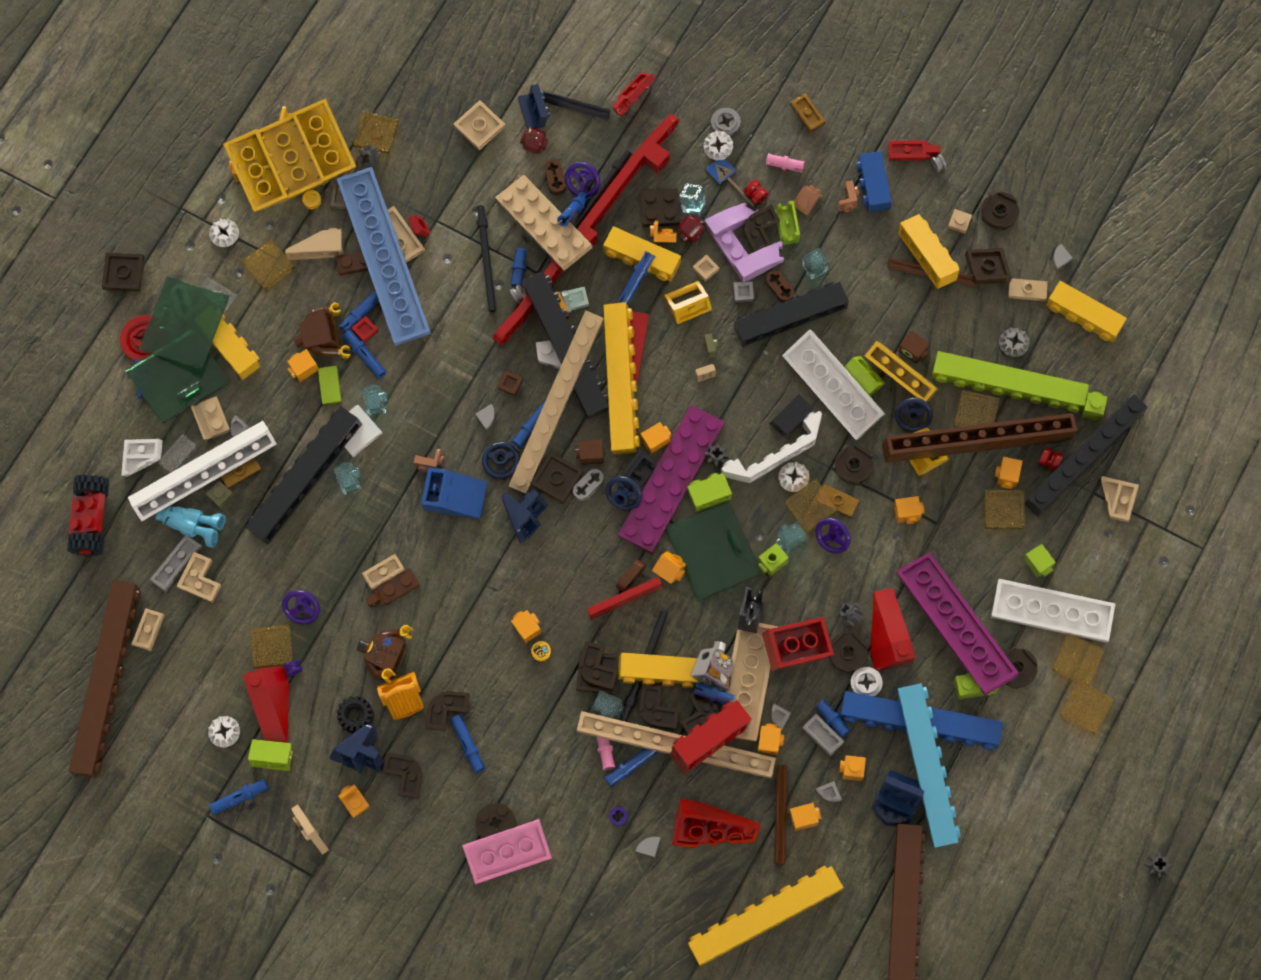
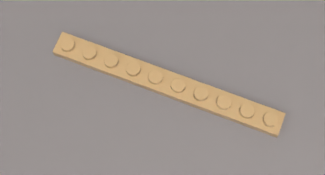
[509,310,604,494]
[577,711,776,779]

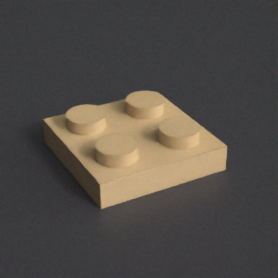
[453,100,506,150]

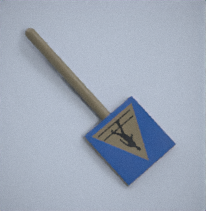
[705,159,755,207]

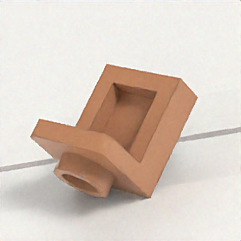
[838,180,859,212]
[794,185,823,215]
[414,449,445,473]

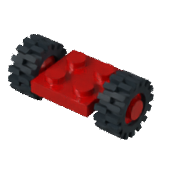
[67,474,110,556]

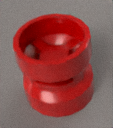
[743,179,769,206]
[1038,447,1063,471]

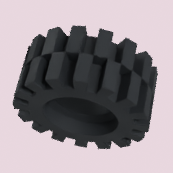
[336,696,374,733]

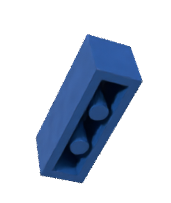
[856,151,892,213]

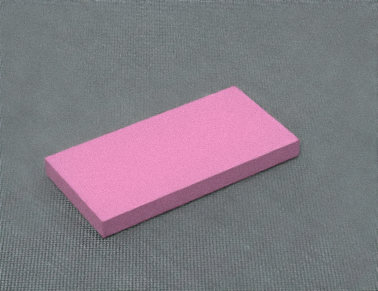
[463,819,552,884]

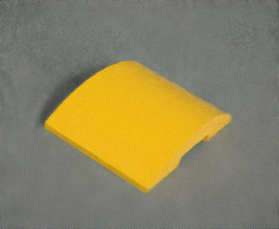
[223,98,356,212]

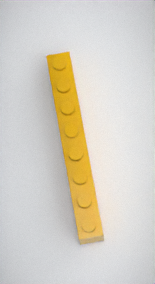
[604,302,640,456]
[688,866,843,967]

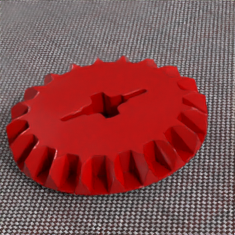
[120,315,169,362]

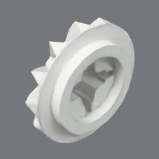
[704,130,733,160]
[209,218,239,247]
[778,461,809,492]
[851,667,883,696]
[208,716,240,747]

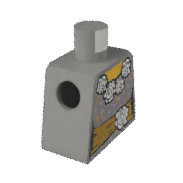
[691,641,733,691]

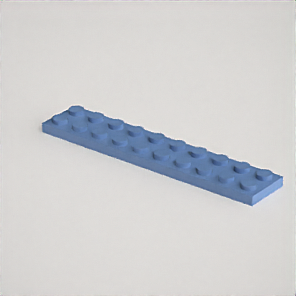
[337,167,431,346]

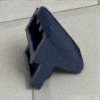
[502,489,548,543]
[329,724,384,773]
[871,770,924,826]

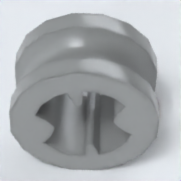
[931,154,947,173]
[510,285,526,304]

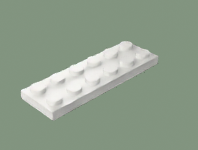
[782,329,886,440]
[991,579,1115,643]

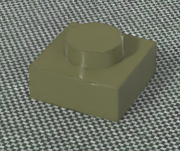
[704,333,719,359]
[206,481,234,508]

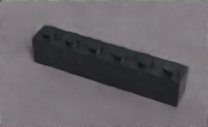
[734,282,849,347]

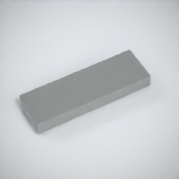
[150,535,202,592]

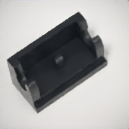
[769,394,813,436]
[620,450,657,493]
[737,587,763,633]

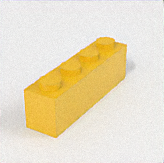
[898,214,959,289]
[603,226,681,282]
[1046,281,1127,343]
[194,306,260,381]
[865,341,939,403]
[618,653,699,688]

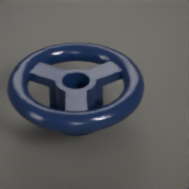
[895,398,933,432]
[482,442,520,479]
[605,476,642,510]

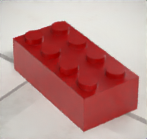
[670,700,752,774]

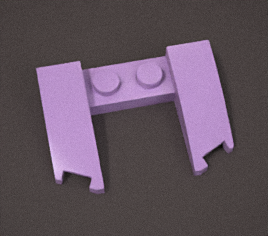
[705,203,784,282]

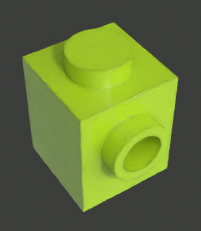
[1081,392,1107,422]
[758,543,789,576]
[1024,544,1056,578]

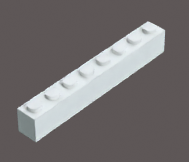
[128,421,277,522]

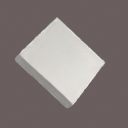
[345,405,383,457]

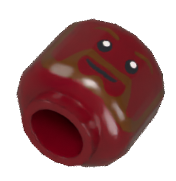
[520,127,548,154]
[678,214,706,242]

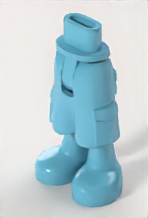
[156,505,226,548]

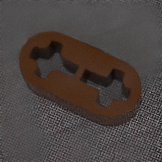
[545,160,566,195]
[766,270,794,303]
[616,559,646,592]

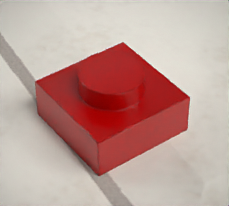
[408,215,430,237]
[351,316,379,343]

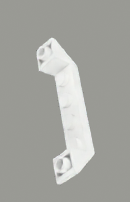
[721,411,822,483]

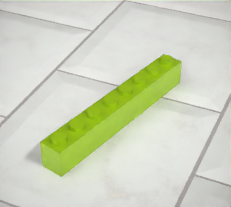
[932,351,1089,413]

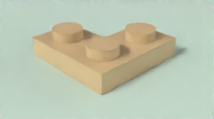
[177,552,221,603]

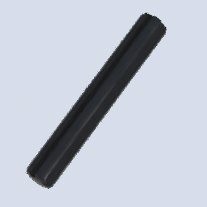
[543,91,611,119]

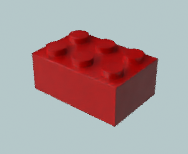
[762,617,834,672]

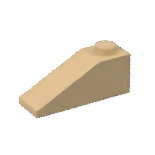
[285,228,344,260]

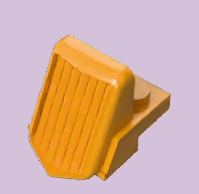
[377,672,424,720]

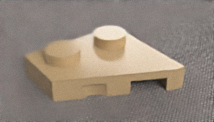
[1101,476,1139,523]
[291,804,329,855]

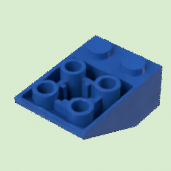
[421,467,487,519]

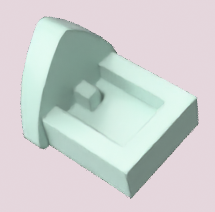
[562,287,589,313]

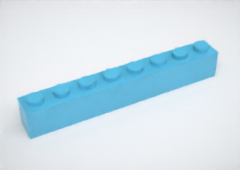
[897,683,961,848]

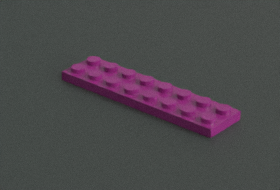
[618,405,725,554]
[897,552,1019,696]

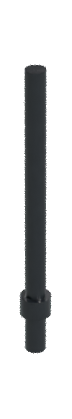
[572,150,632,229]
[477,205,496,312]
[620,611,668,722]

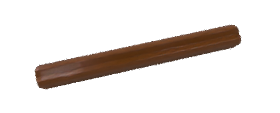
[887,257,979,288]
[774,765,788,865]

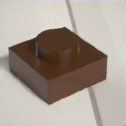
[497,370,523,396]

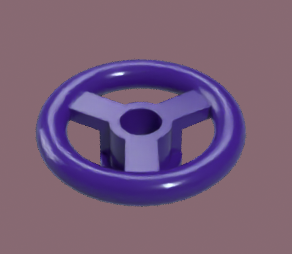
[565,162,600,198]
[815,518,851,554]
[282,590,320,624]

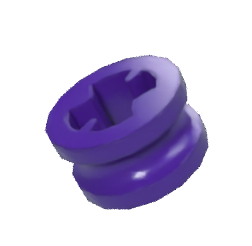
[283,660,303,677]
[609,807,628,826]

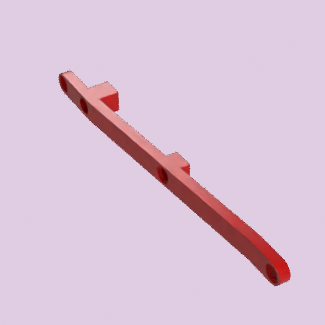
[492,114,679,346]

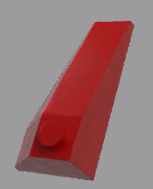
[870,588,916,671]
[243,666,290,743]
[672,798,760,848]

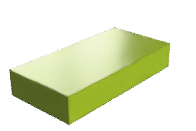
[318,366,342,406]

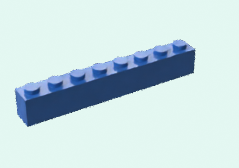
[840,691,1003,750]

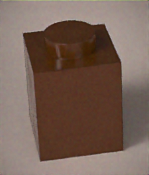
[898,331,930,364]
[576,439,604,465]

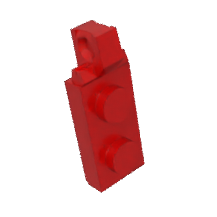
[612,72,655,116]
[888,140,940,161]

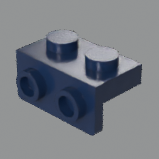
[518,84,549,129]

